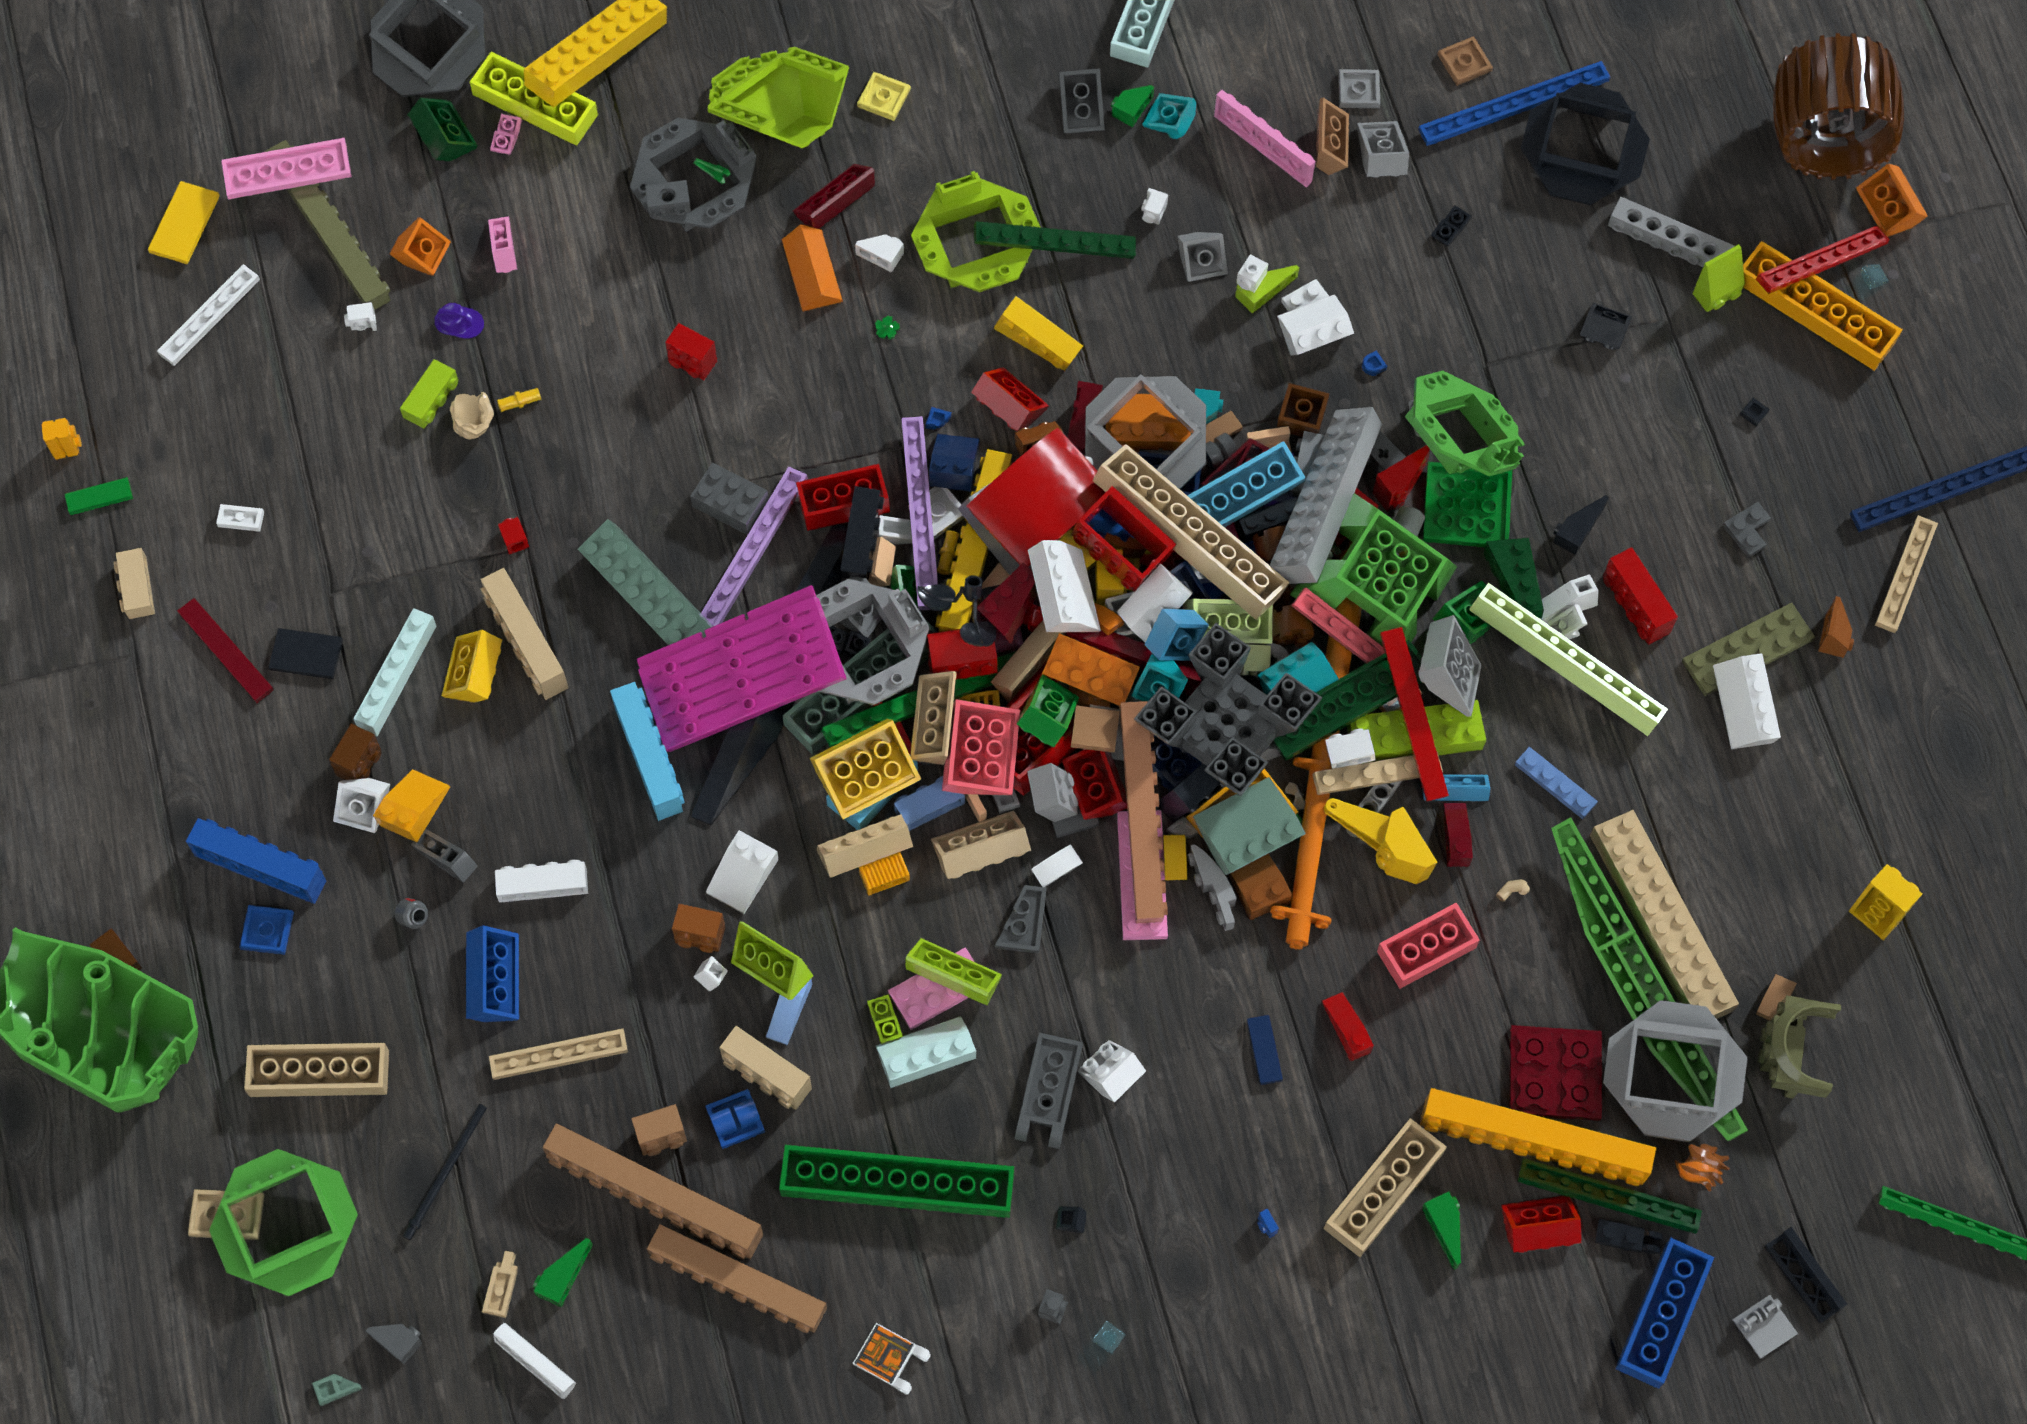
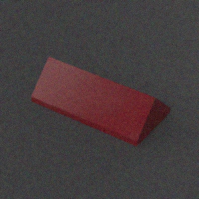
[793,164,875,229]

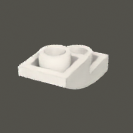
[1031,845,1083,887]

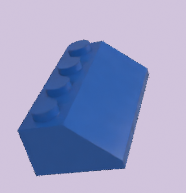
[466,926,519,1022]

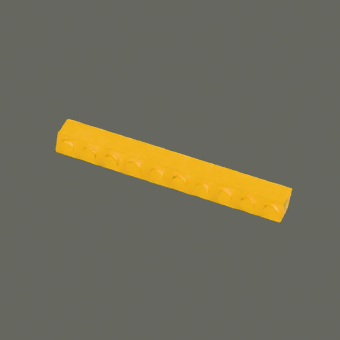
[935,449,1012,632]

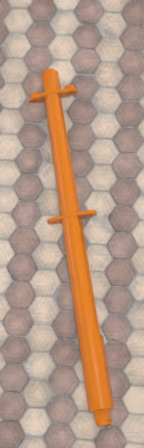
[1270,539,1369,949]

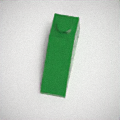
[1422,1192,1461,1270]
[533,1238,593,1307]

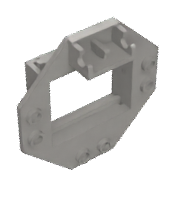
[1085,374,1206,489]
[816,579,929,705]
[1603,1000,1747,1142]

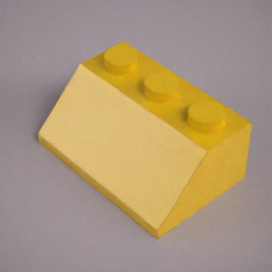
[441,630,502,702]

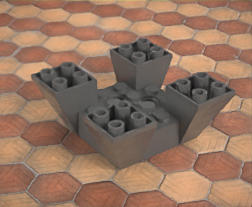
[1134,623,1322,797]

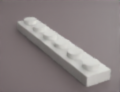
[157,264,260,366]

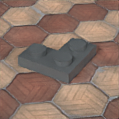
[1722,502,1771,558]

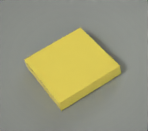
[857,72,911,121]

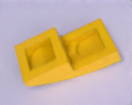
[1163,835,1187,880]

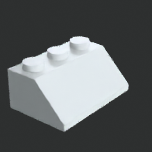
[1277,294,1354,355]
[1117,563,1193,643]

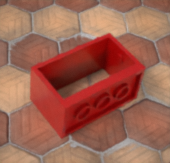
[1071,486,1176,592]

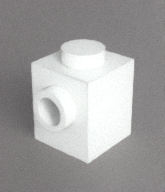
[1237,254,1268,293]

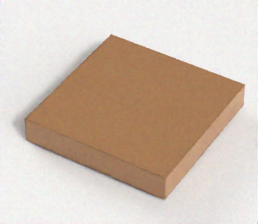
[1438,36,1493,86]
[1071,706,1120,753]

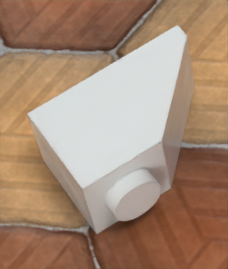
[855,234,904,273]

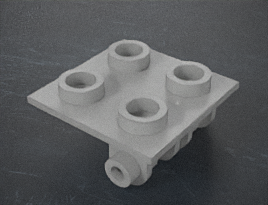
[1733,1295,1798,1359]

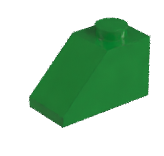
[1111,85,1154,127]

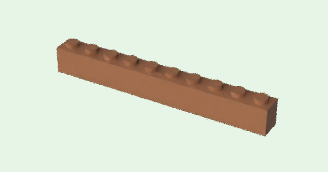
[1120,701,1168,924]

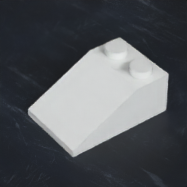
[706,830,778,914]

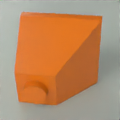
[390,217,451,276]

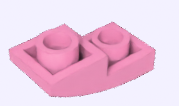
[490,114,522,155]

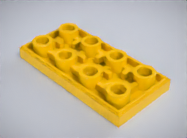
[148,181,220,264]

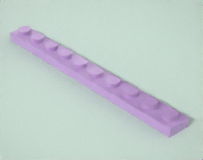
[902,416,938,610]
[701,467,808,626]

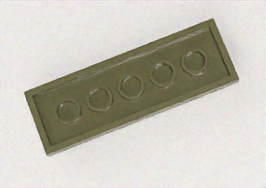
[1682,603,1815,696]

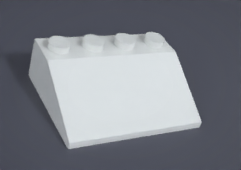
[1028,540,1101,632]

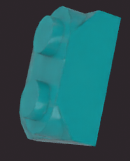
[1143,93,1197,139]

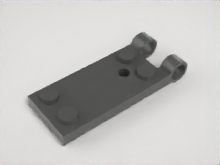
[1015,1033,1083,1149]

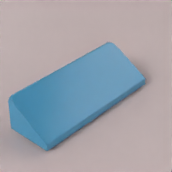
[1423,774,1490,801]

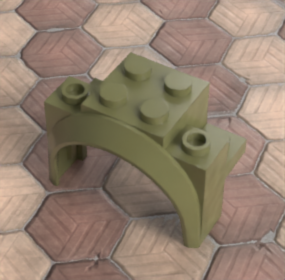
[1757,995,1841,1099]

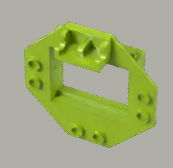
[911,171,1040,292]

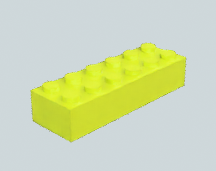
[470,52,598,146]

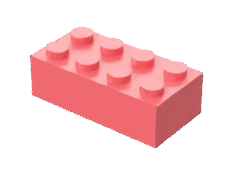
[1377,903,1480,989]

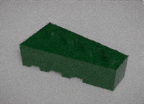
[1484,538,1544,620]

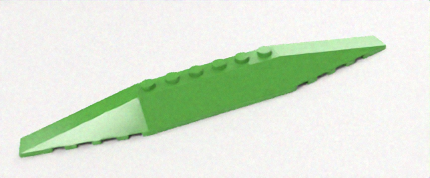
[1551,818,1748,1141]

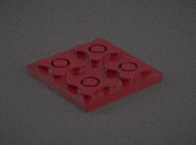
[1509,1025,1602,1121]

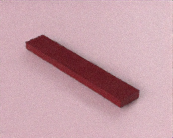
[177,598,274,703]

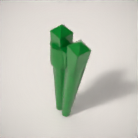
[694,158,731,184]

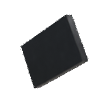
[269,628,343,679]

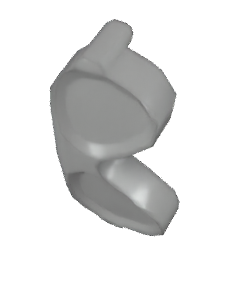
[1285,782,1305,810]

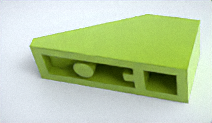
[1236,265,1299,313]

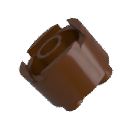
[1252,525,1287,566]
[1272,605,1314,647]

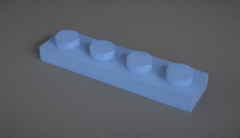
[1515,747,1598,819]

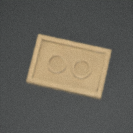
[188,1190,264,1240]

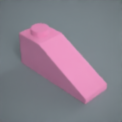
[488,216,517,273]

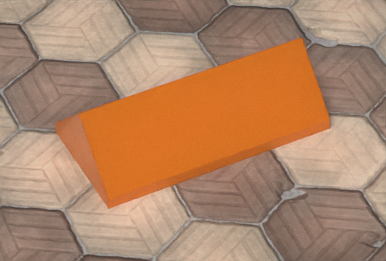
[782,224,842,312]

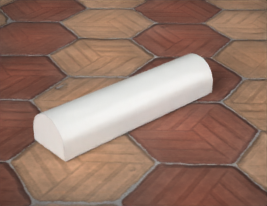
[493,1323,576,1399]

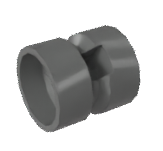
[1205,433,1237,471]

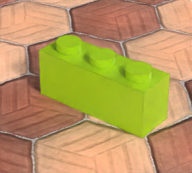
[400,359,458,429]

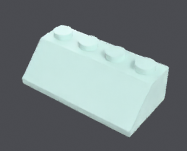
[876,1016,976,1088]

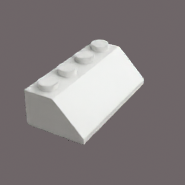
[1713,653,1781,749]

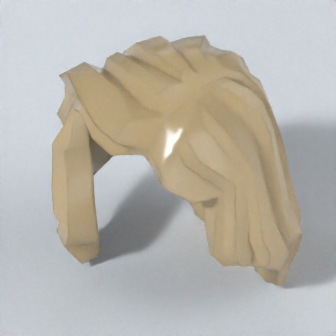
[450,392,494,440]

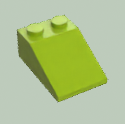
[1693,244,1745,312]

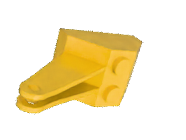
[1324,798,1437,884]

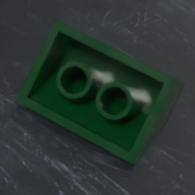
[408,98,478,161]

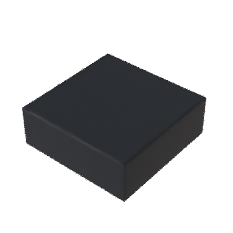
[1739,397,1770,427]

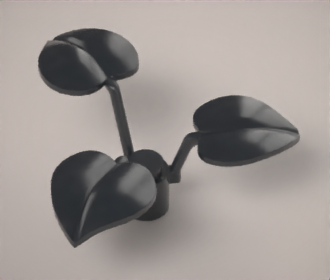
[917,575,999,647]

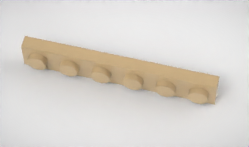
[1875,515,1938,633]
[1312,751,1443,795]
[489,1029,628,1080]

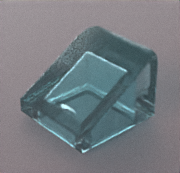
[1860,264,1889,289]

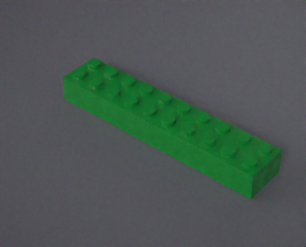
[779,1145,1014,1218]

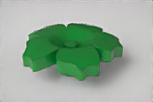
[875,315,900,339]

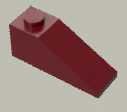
[1443,803,1473,867]

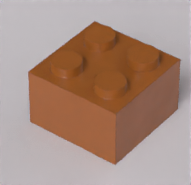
[672,904,725,953]

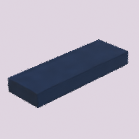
[1247,1015,1283,1085]

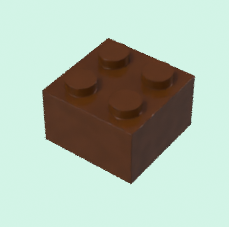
[1277,383,1329,437]
[329,723,381,780]

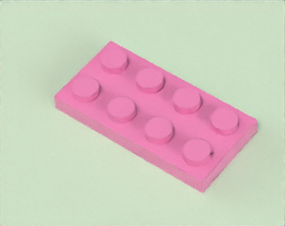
[888,947,974,1030]

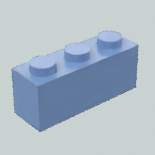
[894,776,965,831]

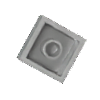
[1027,763,1078,822]

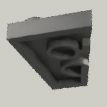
[995,885,1047,953]

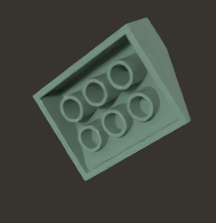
[1193,777,1306,875]

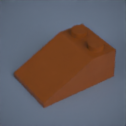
[1228,854,1292,920]

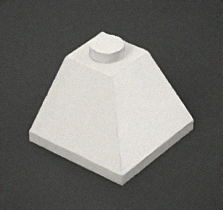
[333,778,390,833]

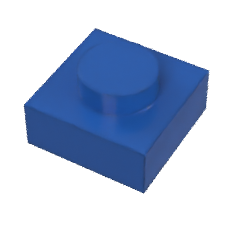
[1257,1209,1279,1238]

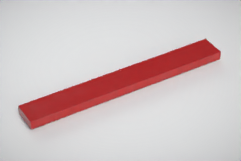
[1756,225,1890,294]
[1380,627,1449,802]

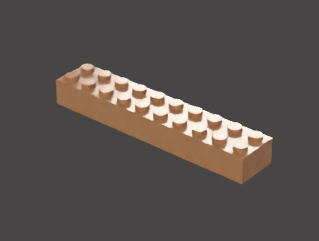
[543,1123,763,1260]

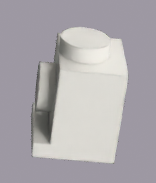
[1141,188,1168,225]
[344,302,377,331]

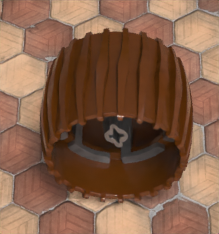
[1773,33,1904,180]

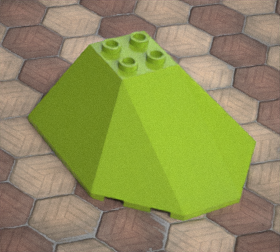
[707,47,849,148]

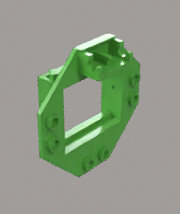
[1405,371,1524,476]
[209,1149,358,1296]

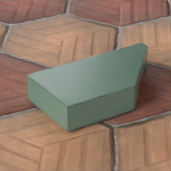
[312,1374,362,1406]

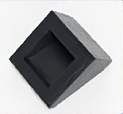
[1056,1207,1087,1233]

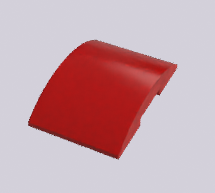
[966,427,1106,567]

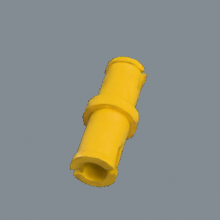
[497,387,541,412]
[937,530,959,575]

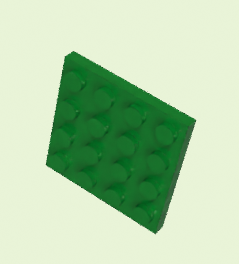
[1423,462,1512,547]

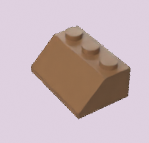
[1315,98,1349,175]

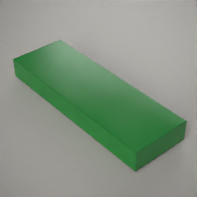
[65,477,133,515]

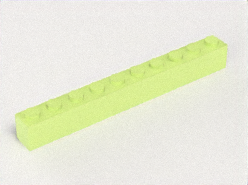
[1469,583,1668,736]

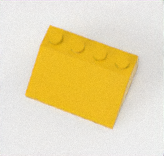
[810,719,921,819]

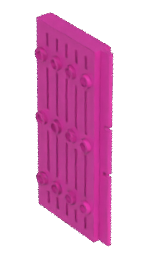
[637,585,847,752]

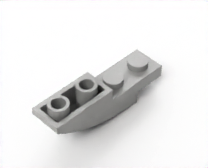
[1187,844,1236,931]

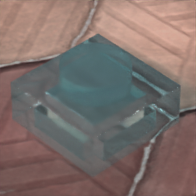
[1093,1321,1125,1355]

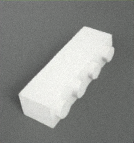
[495,860,588,903]

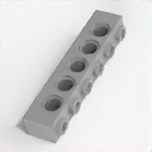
[1608,197,1734,267]

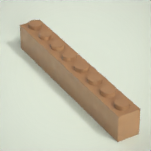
[647,1224,827,1333]

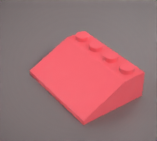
[942,699,1020,795]

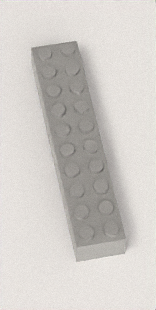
[1270,407,1382,584]

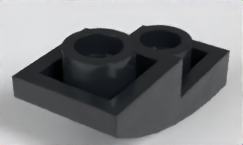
[1431,205,1472,247]
[829,625,870,657]

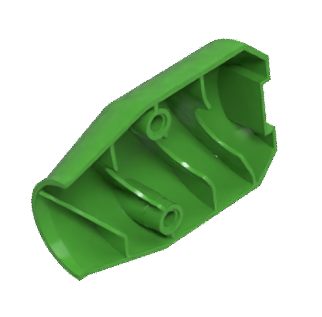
[0,927,198,1112]

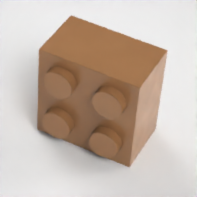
[631,1104,687,1156]

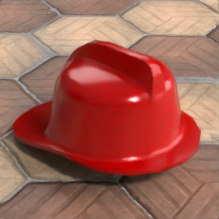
[1022,604,1043,632]

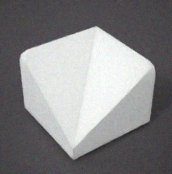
[694,956,728,991]

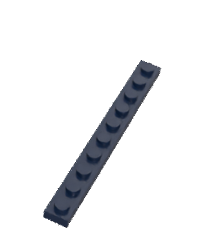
[1850,446,2027,532]

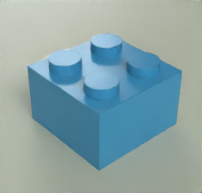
[1145,609,1209,661]

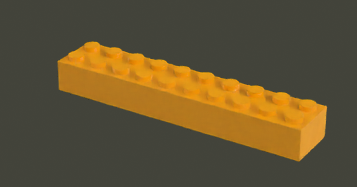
[1420,1088,1656,1186]

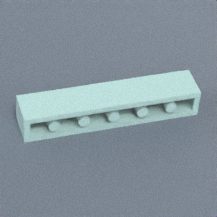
[354,608,436,736]

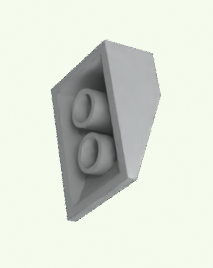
[1357,121,1409,177]

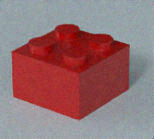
[665,323,717,380]

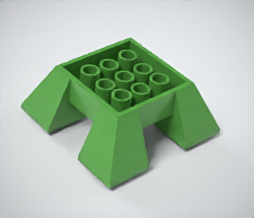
[1290,493,1457,647]

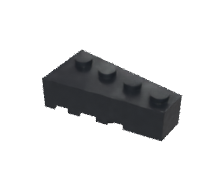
[840,486,884,580]
[1159,763,1225,823]

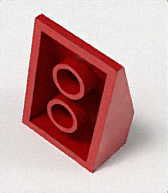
[1373,445,1431,512]

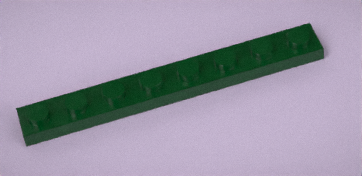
[974,221,1136,259]
[1517,1158,1702,1234]

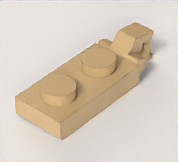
[482,1251,518,1318]

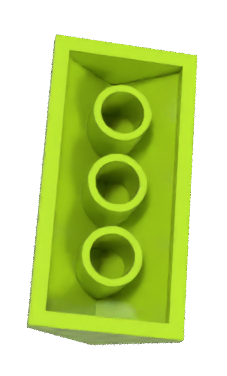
[731,922,813,1000]
[905,938,1002,1006]

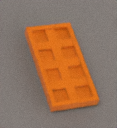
[1042,633,1140,706]

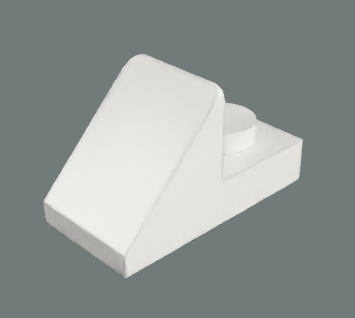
[1546,605,1587,639]

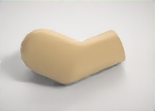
[1496,879,1530,902]

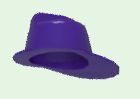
[434,303,484,339]

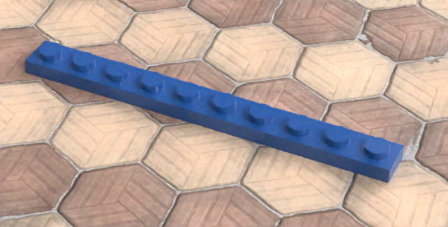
[1418,61,1610,146]

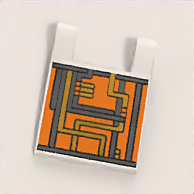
[853,1323,930,1394]

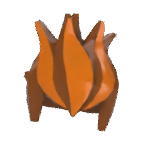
[1674,1144,1730,1192]

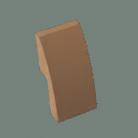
[1756,974,1797,1020]

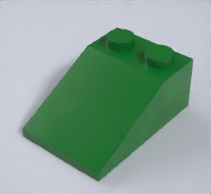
[1433,581,1492,644]
[1017,674,1079,748]

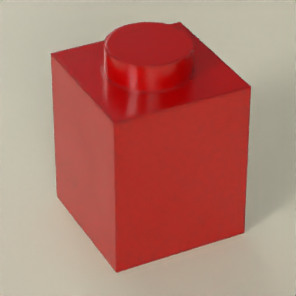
[498,517,529,555]

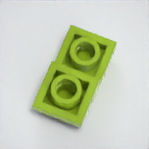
[867,994,903,1044]

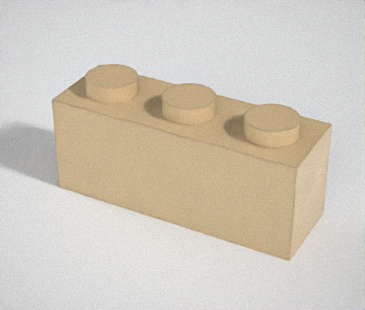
[114,548,155,619]

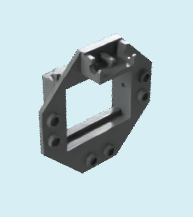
[369,0,485,97]
[630,118,757,232]

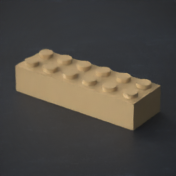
[480,568,569,700]
[245,1043,389,1097]
[1324,1118,1447,1257]

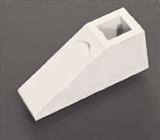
[1542,574,1598,623]

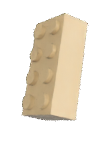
[720,1026,812,1110]

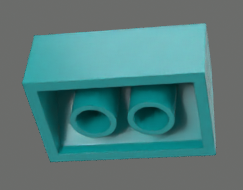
[1257,642,1339,695]

